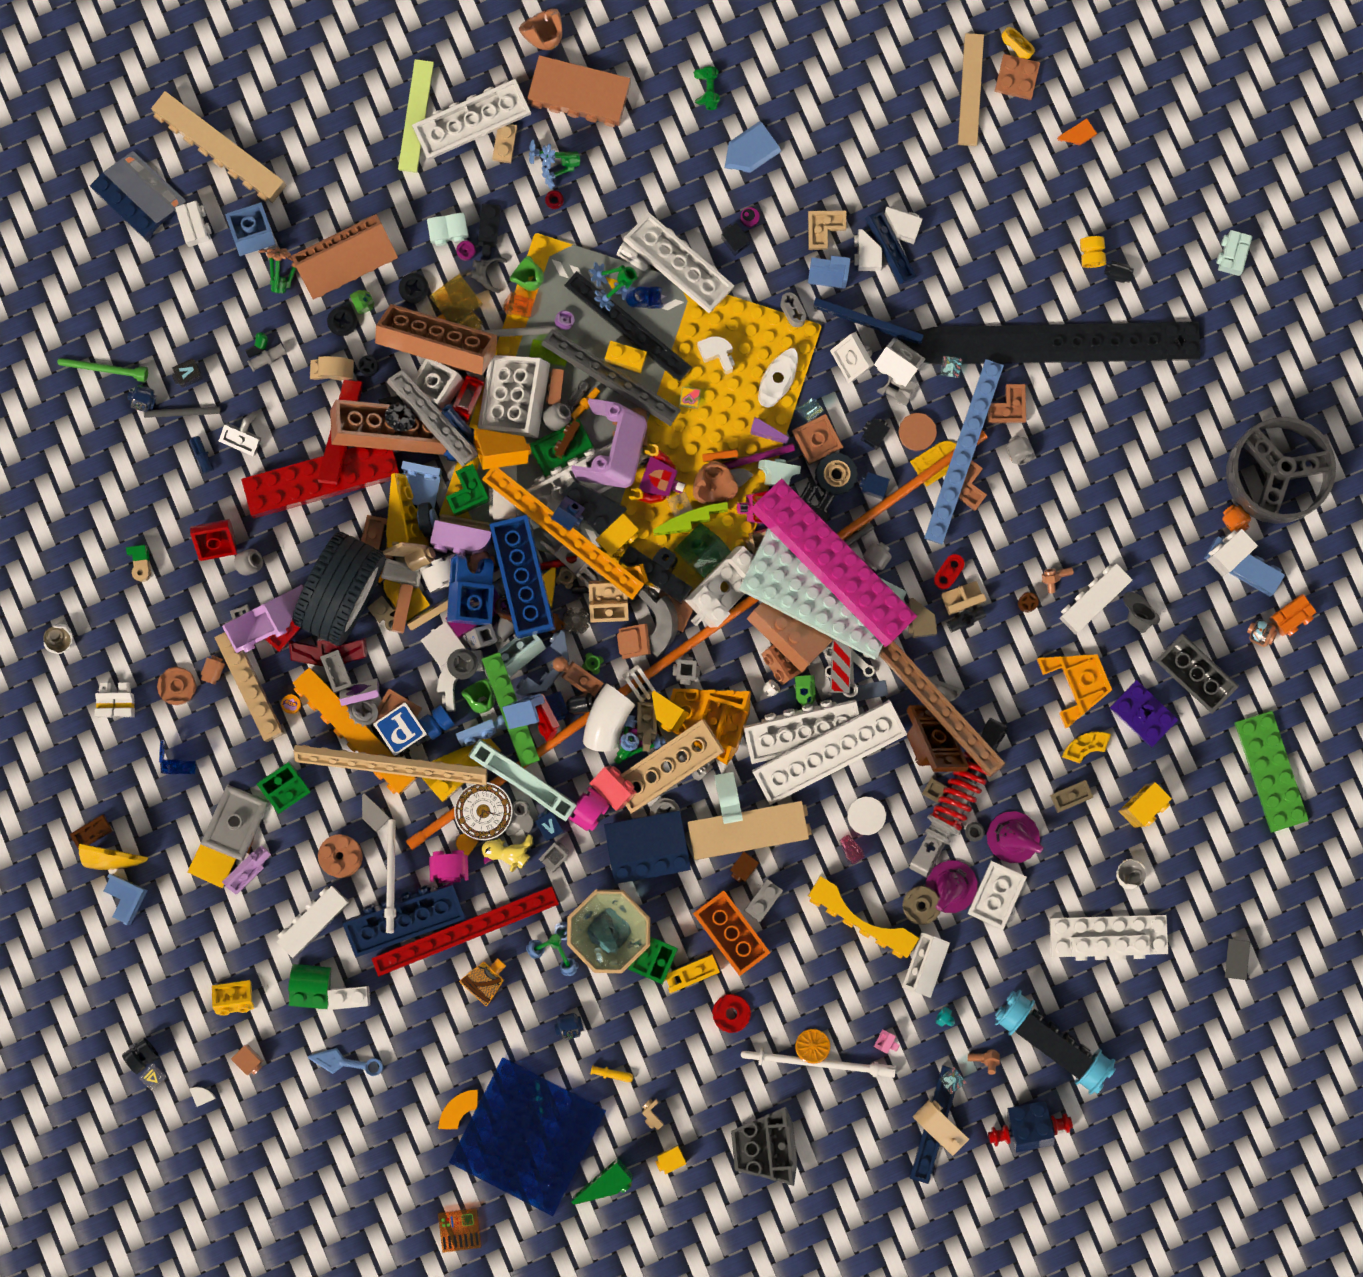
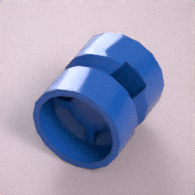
[419,704,455,740]

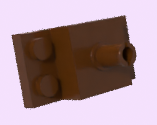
[907,705,969,772]

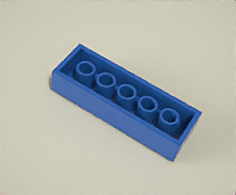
[489,515,556,639]

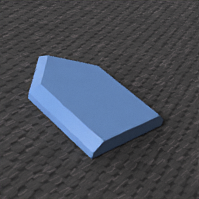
[724,121,781,173]

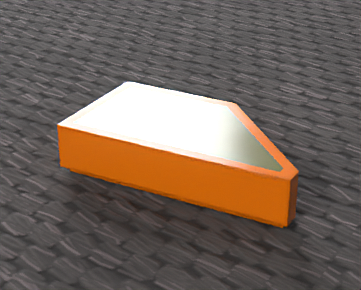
[702,449,738,462]

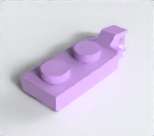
[222,845,271,894]

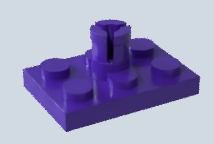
[1109,680,1178,748]

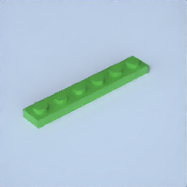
[481,652,540,767]

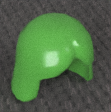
[510,256,544,291]
[461,679,495,713]

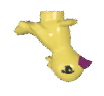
[482,834,533,872]

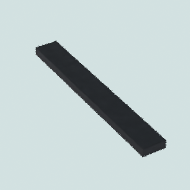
[564,271,692,383]

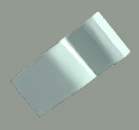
[714,772,743,824]

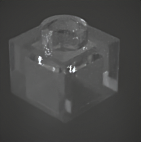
[667,492,693,517]

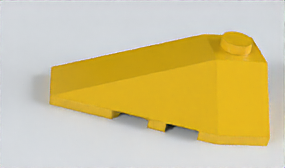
[386,473,430,548]
[421,738,501,802]

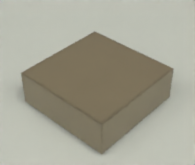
[922,777,948,804]

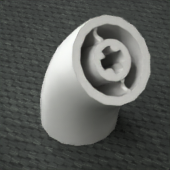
[583,683,635,752]

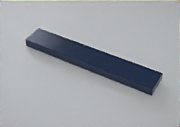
[814,298,924,345]
[909,1065,961,1184]

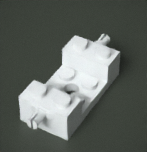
[685,546,756,628]

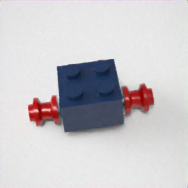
[988,1101,1073,1153]

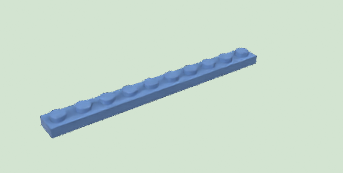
[924,359,1004,545]

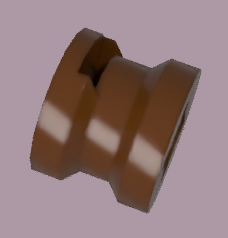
[1018,592,1039,613]

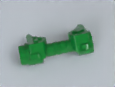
[693,66,720,110]

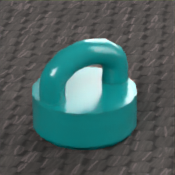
[935,1007,955,1027]

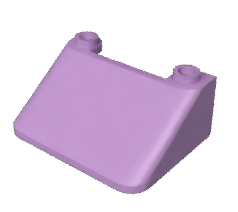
[222,585,303,653]

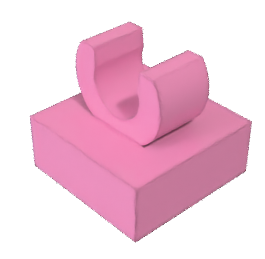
[874,1029,900,1054]

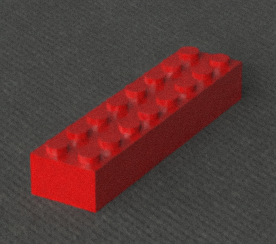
[241,447,400,519]

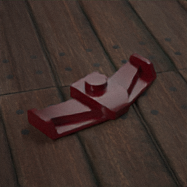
[289,637,367,667]

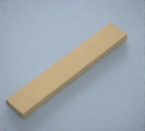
[958,33,984,146]

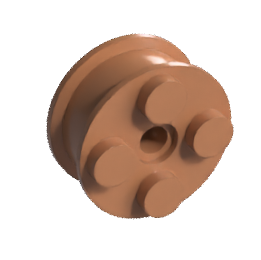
[318,834,363,878]

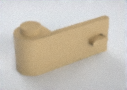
[383,542,436,571]
[912,1100,969,1156]

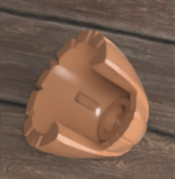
[519,9,562,50]
[693,461,738,505]

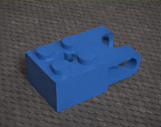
[447,555,494,626]

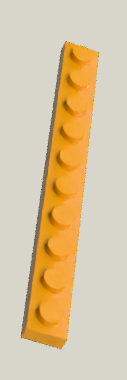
[482,468,644,600]

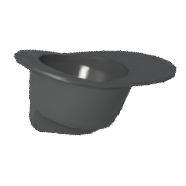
[1123,592,1160,633]

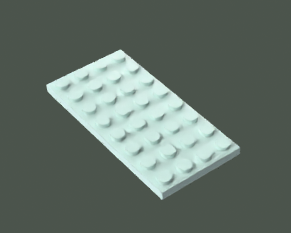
[739,528,907,660]

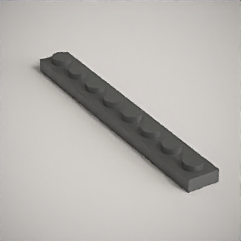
[541,329,681,426]

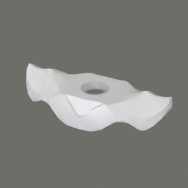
[758,348,798,407]

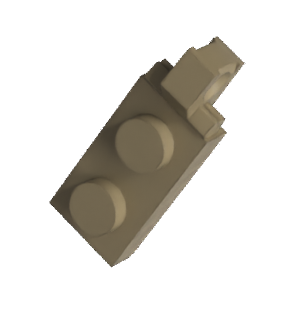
[637,702,657,751]

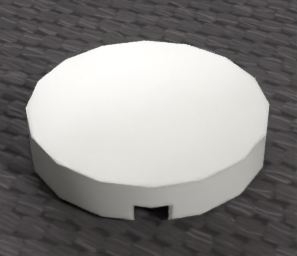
[848,797,886,835]

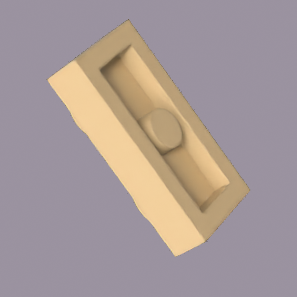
[492,124,517,164]

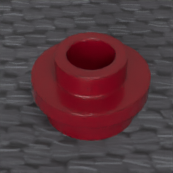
[545,190,564,209]

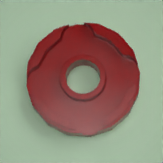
[712,994,751,1033]

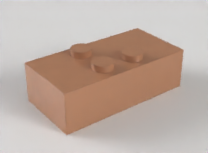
[747,602,833,672]

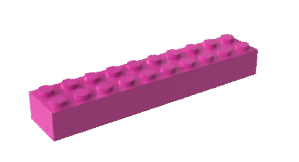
[750,478,917,647]

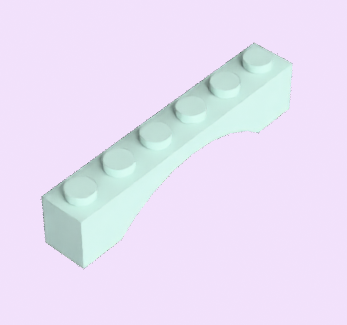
[469,738,577,821]

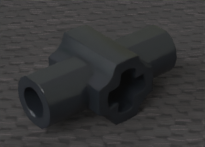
[946,606,986,633]

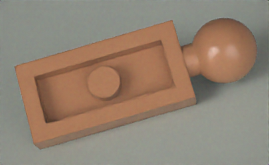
[552,657,604,697]

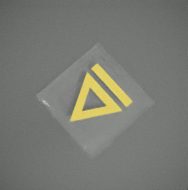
[139,1064,167,1092]

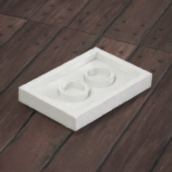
[967,861,1027,930]

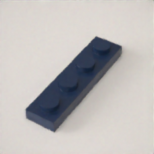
[865,211,917,285]

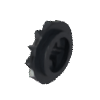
[399,273,429,304]
[327,306,358,336]
[385,402,416,431]

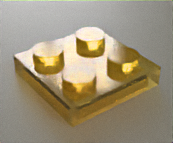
[429,273,483,324]

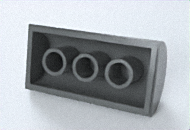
[1156,633,1239,714]

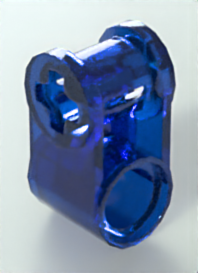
[626,287,664,309]

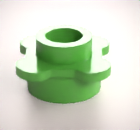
[582,653,604,675]

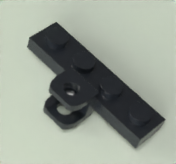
[619,546,693,604]

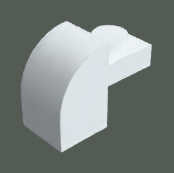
[697,337,735,375]

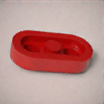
[934,554,965,590]

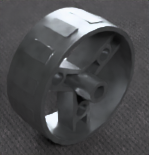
[1226,417,1336,524]

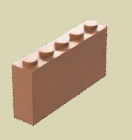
[528,55,631,127]
[291,214,398,300]

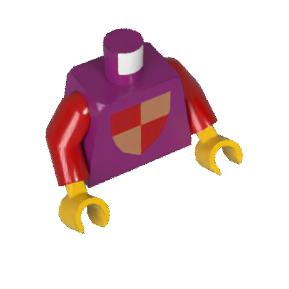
[629,443,686,504]

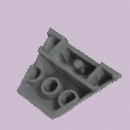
[731,1107,797,1186]

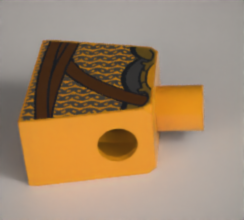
[459,958,506,1006]

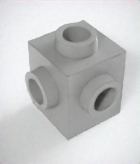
[673,657,700,685]

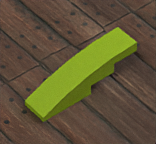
[653,502,728,536]

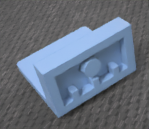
[401,461,442,509]

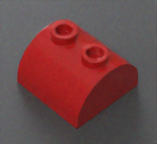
[190,519,237,561]

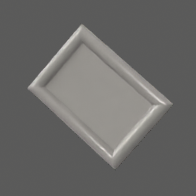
[200,784,269,861]

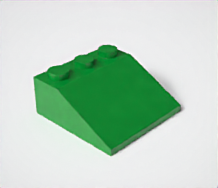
[571,1158,633,1205]

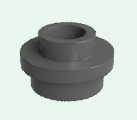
[965,822,985,842]

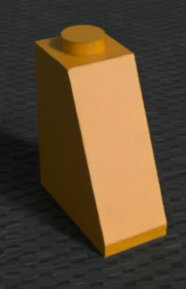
[473,428,531,470]

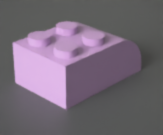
[430,520,493,557]

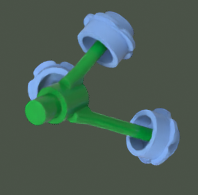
[614,715,666,765]
[526,922,579,976]

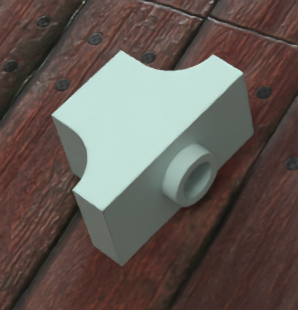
[758,459,801,486]

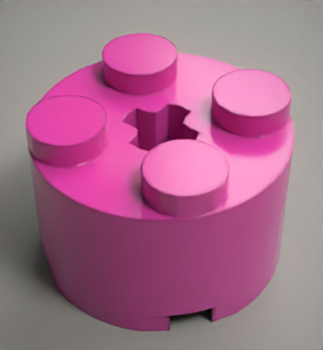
[568,786,610,831]
[429,850,469,883]

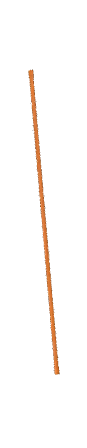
[406,430,988,850]

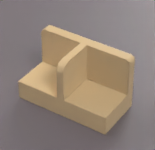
[941,581,986,615]

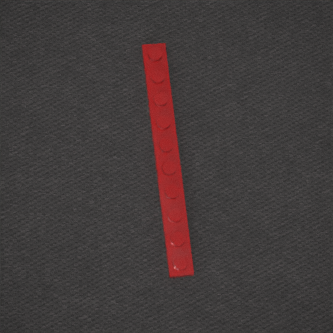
[371,887,559,977]

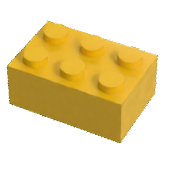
[1118,782,1172,828]

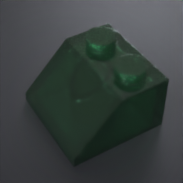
[674,523,731,579]

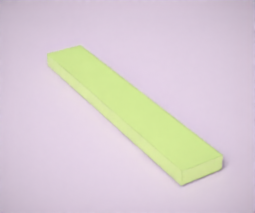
[398,59,434,173]

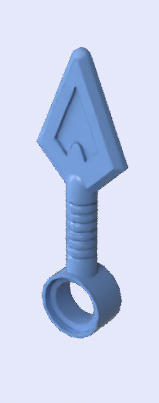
[308,1048,383,1076]

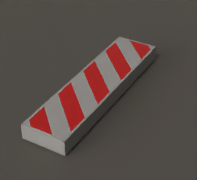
[830,638,852,694]

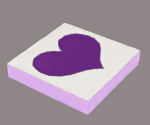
[339,679,379,706]

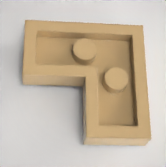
[808,211,846,250]

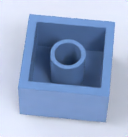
[225,203,276,256]

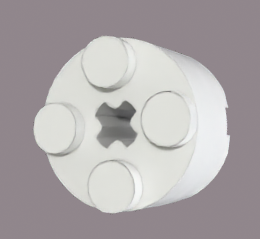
[419,554,455,593]

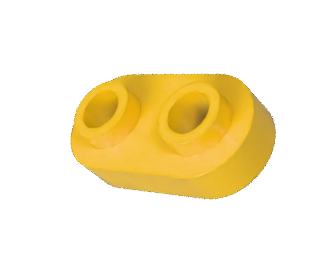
[1001,27,1035,59]

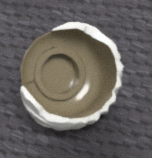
[44,624,73,654]

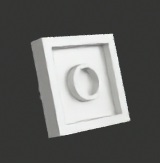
[830,332,874,383]

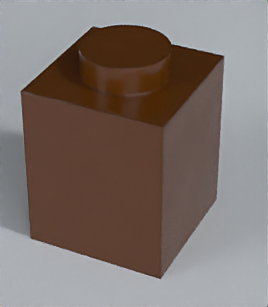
[730,852,759,882]

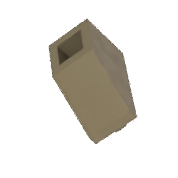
[906,598,937,638]

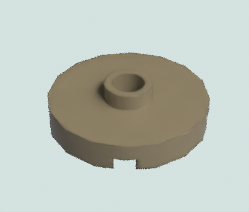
[902,886,940,925]

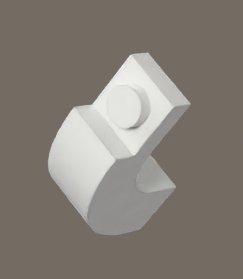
[437,650,484,712]

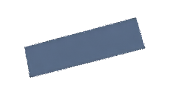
[831,680,888,704]

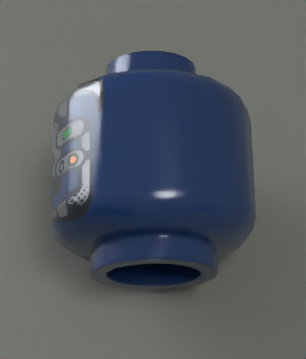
[127,385,157,412]
[554,1013,584,1040]

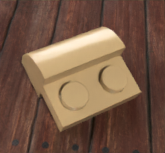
[588,580,629,623]

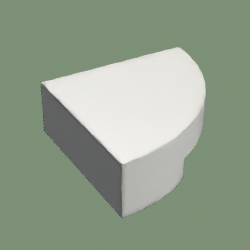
[190,1087,216,1107]

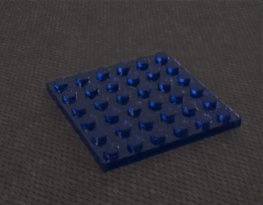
[449,1057,606,1216]

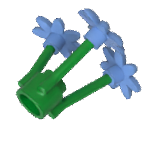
[529,140,580,190]
[589,262,638,311]

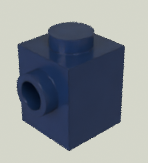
[551,496,585,531]

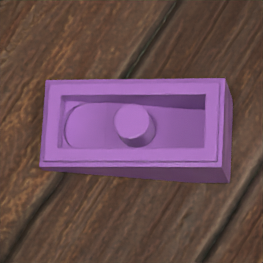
[751,417,789,444]

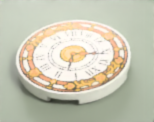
[454,782,512,840]

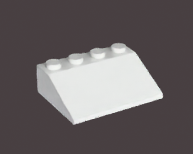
[478,355,550,438]

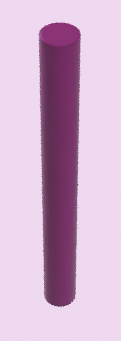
[722,444,795,469]

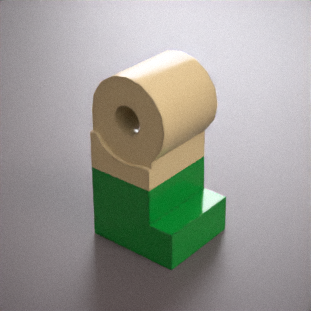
[126,545,151,582]

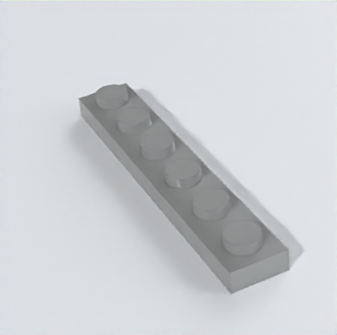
[387,370,478,467]

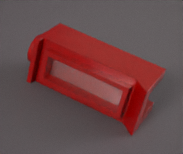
[453,375,484,424]

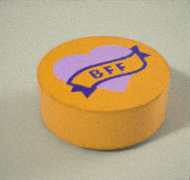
[281,694,301,714]

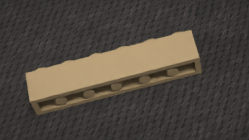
[214,632,285,742]

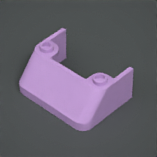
[571,398,647,488]

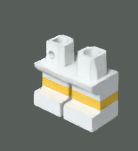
[94,683,135,718]

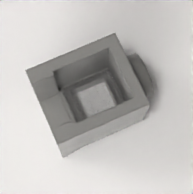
[539,842,569,873]

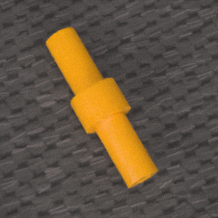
[571,387,600,420]

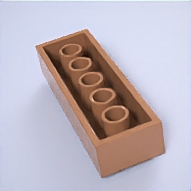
[375,304,497,375]
[330,399,448,455]

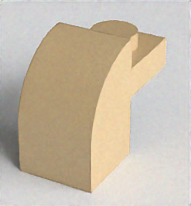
[310,356,354,381]

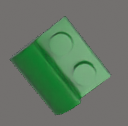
[256,761,311,814]
[628,936,678,985]
[288,964,332,1009]

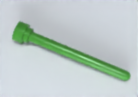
[57,358,148,382]

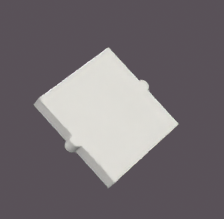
[421,622,466,667]

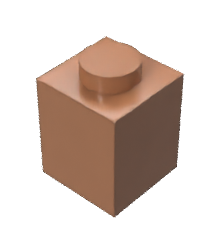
[231,1044,264,1076]

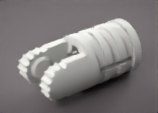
[617,241,651,271]

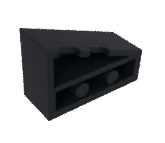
[558,478,627,535]

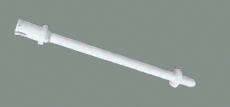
[741,1048,896,1078]

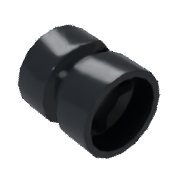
[122,1038,159,1074]

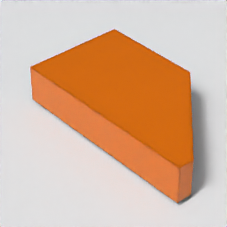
[1057,118,1097,146]

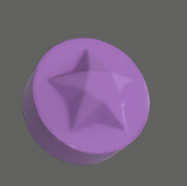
[555,310,575,330]

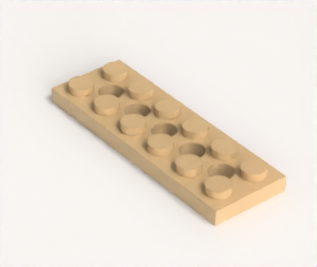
[621,719,725,814]

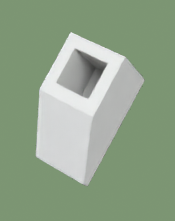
[884,206,922,244]
[854,229,882,271]

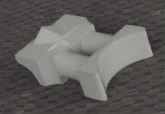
[877,374,917,406]

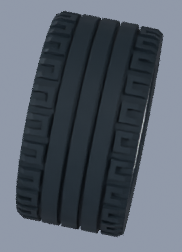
[292,532,386,646]

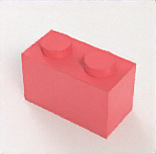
[589,765,637,811]

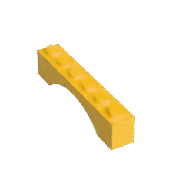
[808,876,919,959]

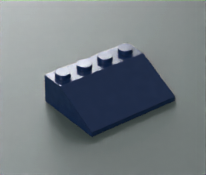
[604,810,691,884]

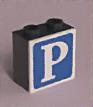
[373,702,428,757]

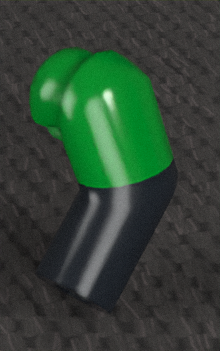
[245,332,268,358]

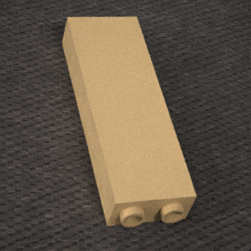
[688,801,812,860]

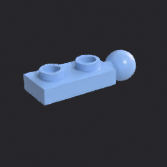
[456,715,507,747]

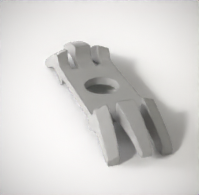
[540,531,601,588]

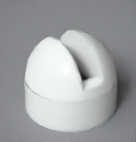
[763,679,780,697]

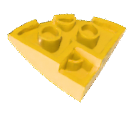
[79,844,148,870]

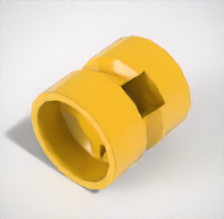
[1080,236,1106,268]

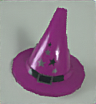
[987,811,1044,863]
[925,860,978,913]

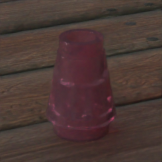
[839,835,865,865]

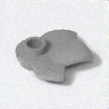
[505,800,533,836]

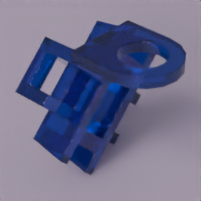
[159,740,196,774]

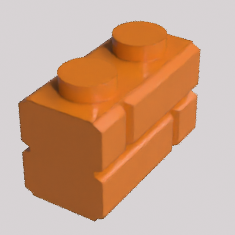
[1269,594,1316,636]

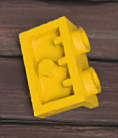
[211,980,254,1015]

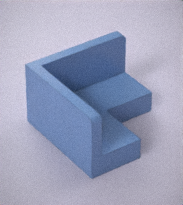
[808,255,850,289]
[502,693,545,729]
[104,874,148,925]

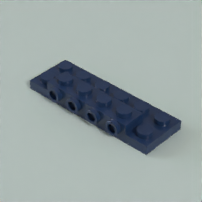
[342,882,465,958]

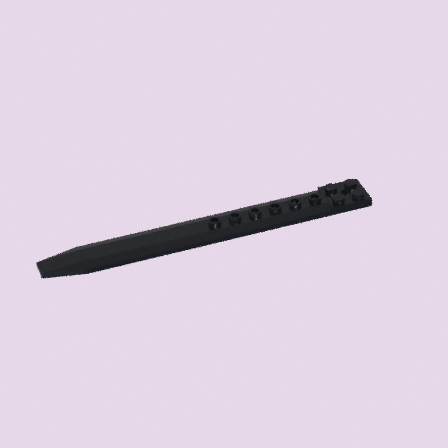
[896,321,1200,365]

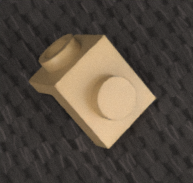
[746,529,767,555]
[642,1099,664,1130]

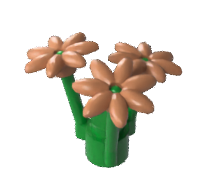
[258,247,296,293]

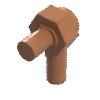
[1042,567,1074,593]
[968,1049,1000,1075]

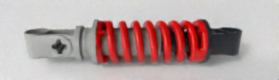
[909,718,1008,878]

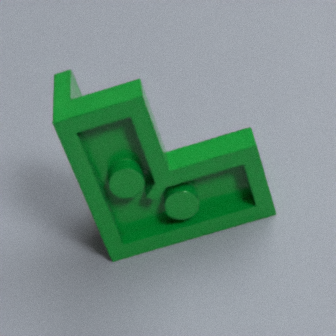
[446,464,490,517]

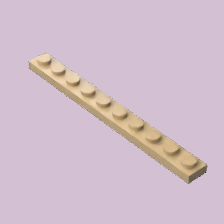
[293,745,487,785]

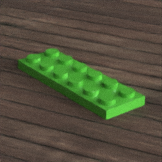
[1235,711,1309,833]

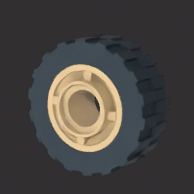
[815,453,858,496]

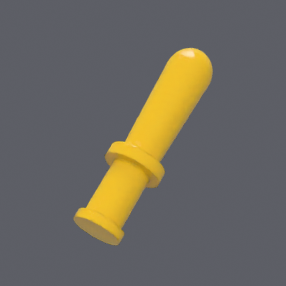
[590,1065,634,1083]

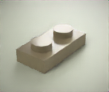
[1050,780,1094,813]

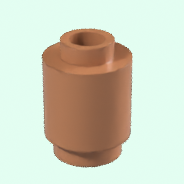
[201,655,225,685]

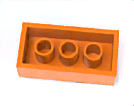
[693,890,771,976]

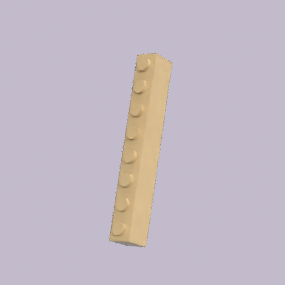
[151,91,286,203]

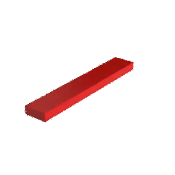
[317,380,363,485]

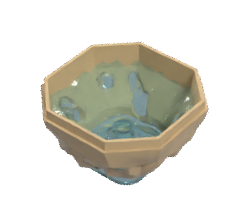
[567,889,650,973]

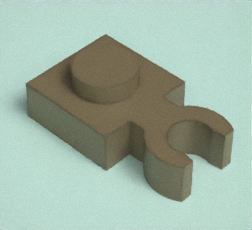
[367,596,395,631]

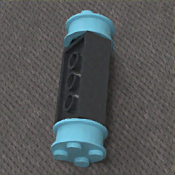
[995,990,1116,1095]

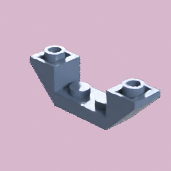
[516,630,569,696]

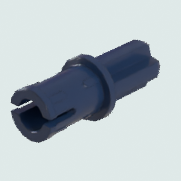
[189,436,214,474]

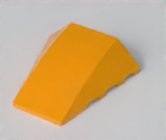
[670,688,751,765]

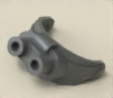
[470,258,507,293]

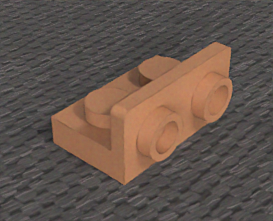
[761,645,806,685]

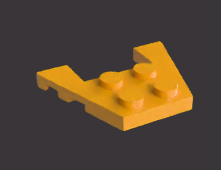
[1036,654,1112,728]

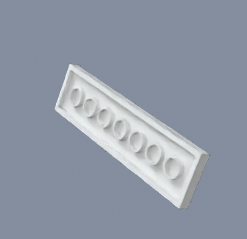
[752,700,907,805]

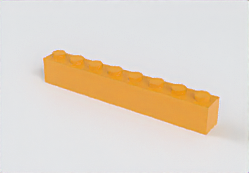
[293,667,417,795]

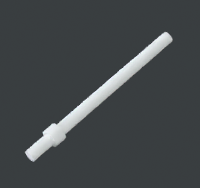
[384,819,396,933]

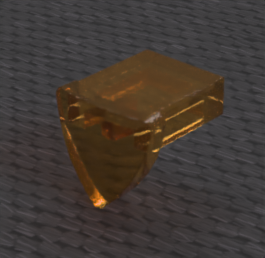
[503,292,534,318]

